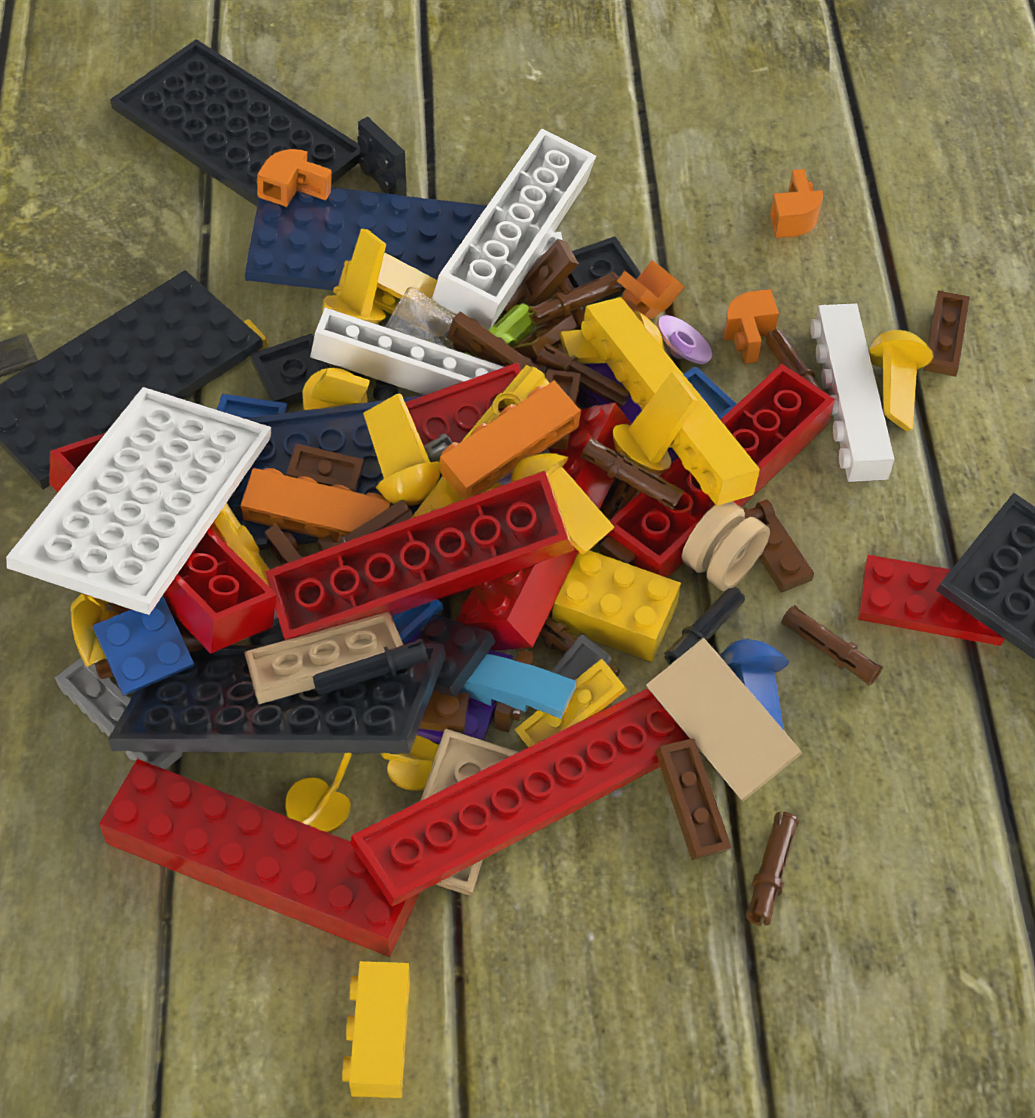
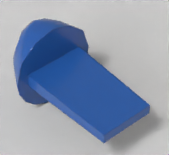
[720,638,789,730]

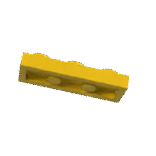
[514,659,627,747]

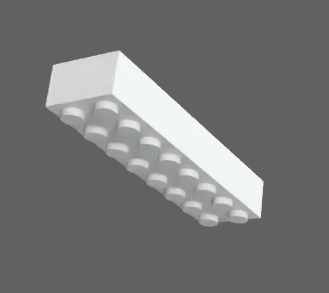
[431,129,596,331]

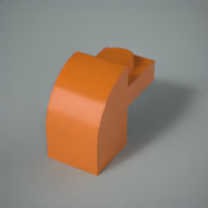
[257,149,332,207]
[770,169,823,238]
[617,260,685,320]
[724,289,779,364]

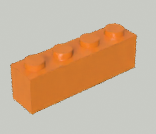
[440,381,581,500]
[241,468,391,542]

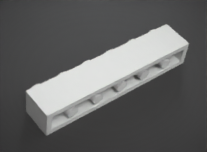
[810,304,895,482]
[310,308,503,395]

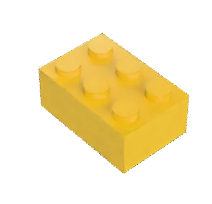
[552,550,681,662]

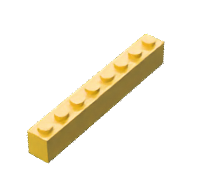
[581,297,760,506]

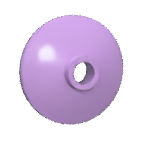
[656,315,712,364]

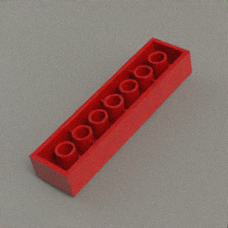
[604,363,835,578]
[456,403,632,651]
[49,433,277,654]
[265,471,574,640]
[99,759,421,957]

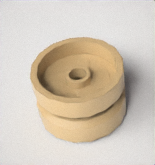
[682,501,770,591]

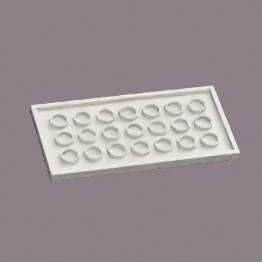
[6,387,271,615]

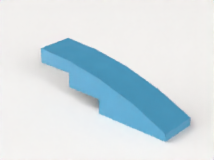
[459,654,577,719]

